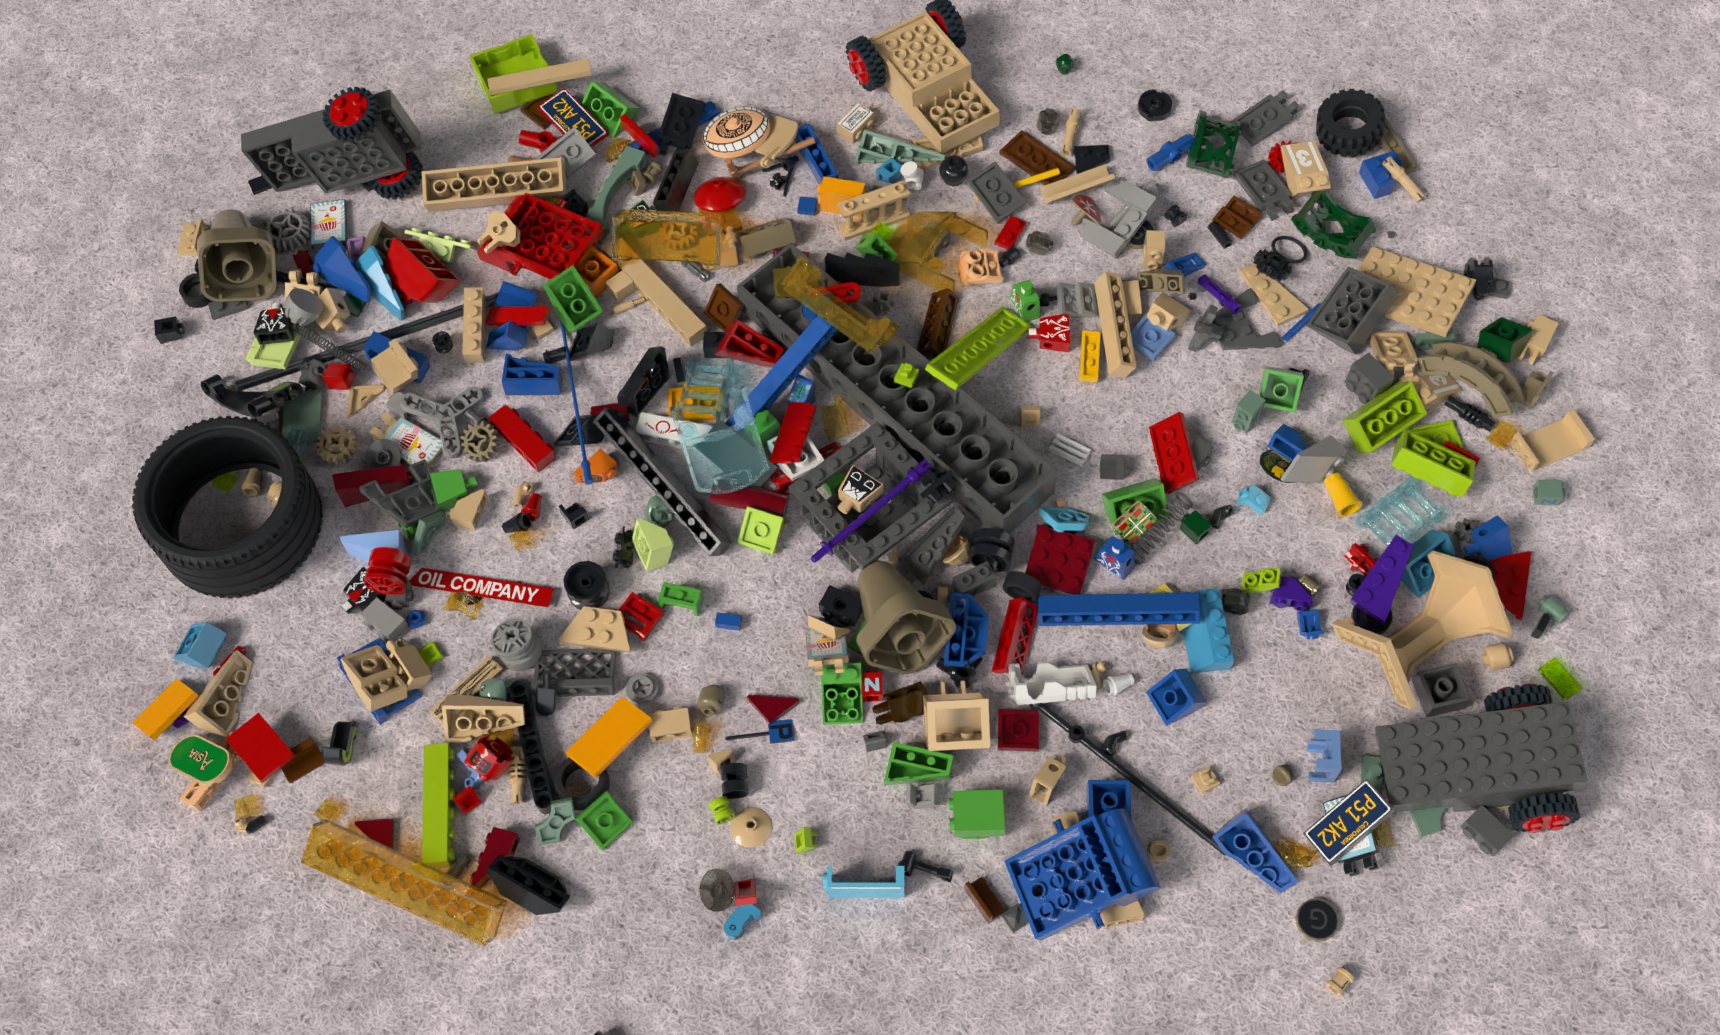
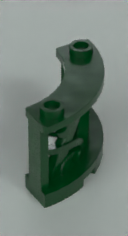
[1185,110,1242,178]
[1291,191,1376,259]

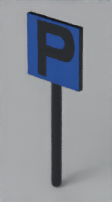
[725,719,794,744]

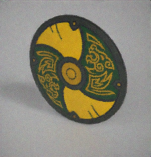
[1260,450,1295,483]

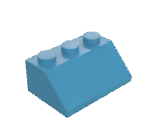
[1401,529,1458,598]

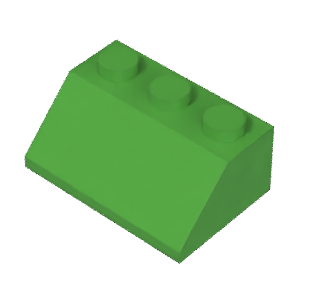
[581,81,640,138]
[1102,478,1170,535]

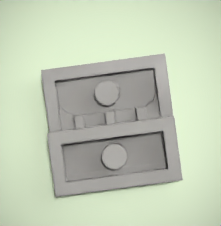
[1056,282,1098,318]

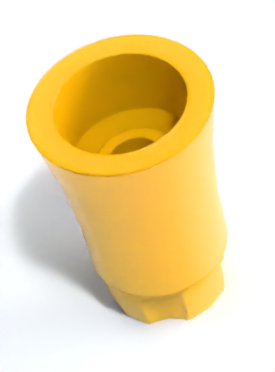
[1324,473,1363,518]

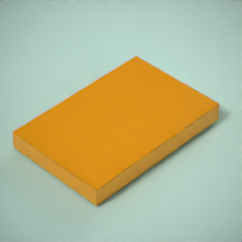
[668,385,724,421]
[132,678,199,740]

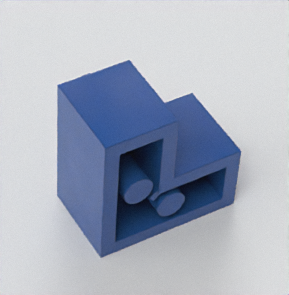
[1359,150,1403,199]

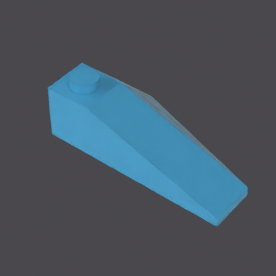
[354,245,404,321]

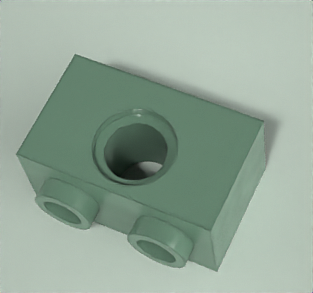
[1231,390,1266,433]

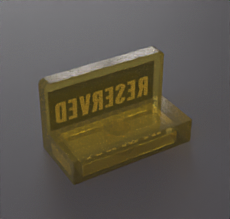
[820,396,849,440]

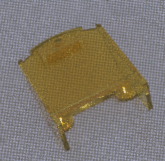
[887,211,988,294]

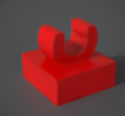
[453,785,482,815]

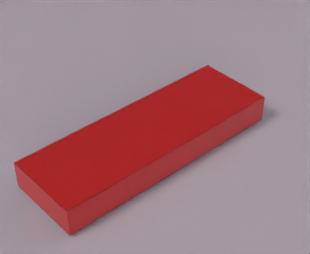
[620,114,659,158]

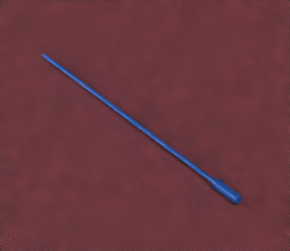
[560,320,593,485]

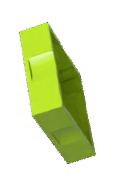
[469,34,558,114]

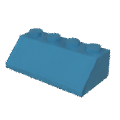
[1182,588,1234,674]

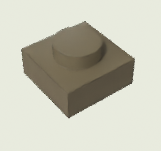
[629,170,646,196]

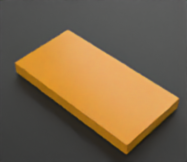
[566,696,653,778]

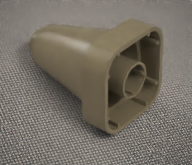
[197,209,277,302]
[856,560,956,674]

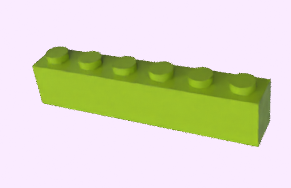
[422,743,456,869]

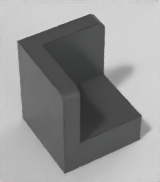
[1100,454,1125,480]

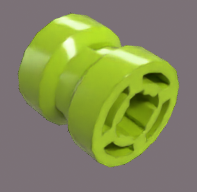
[708,796,735,825]

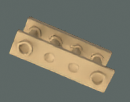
[837,181,910,241]

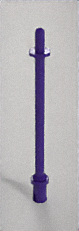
[811,459,932,563]

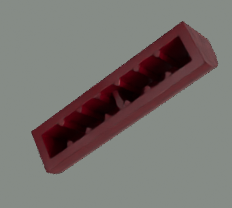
[709,479,790,517]

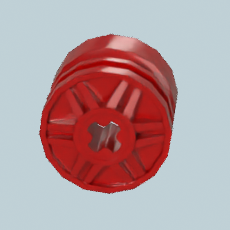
[363,547,412,595]

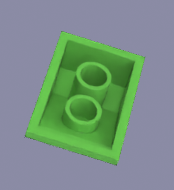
[543,265,603,332]

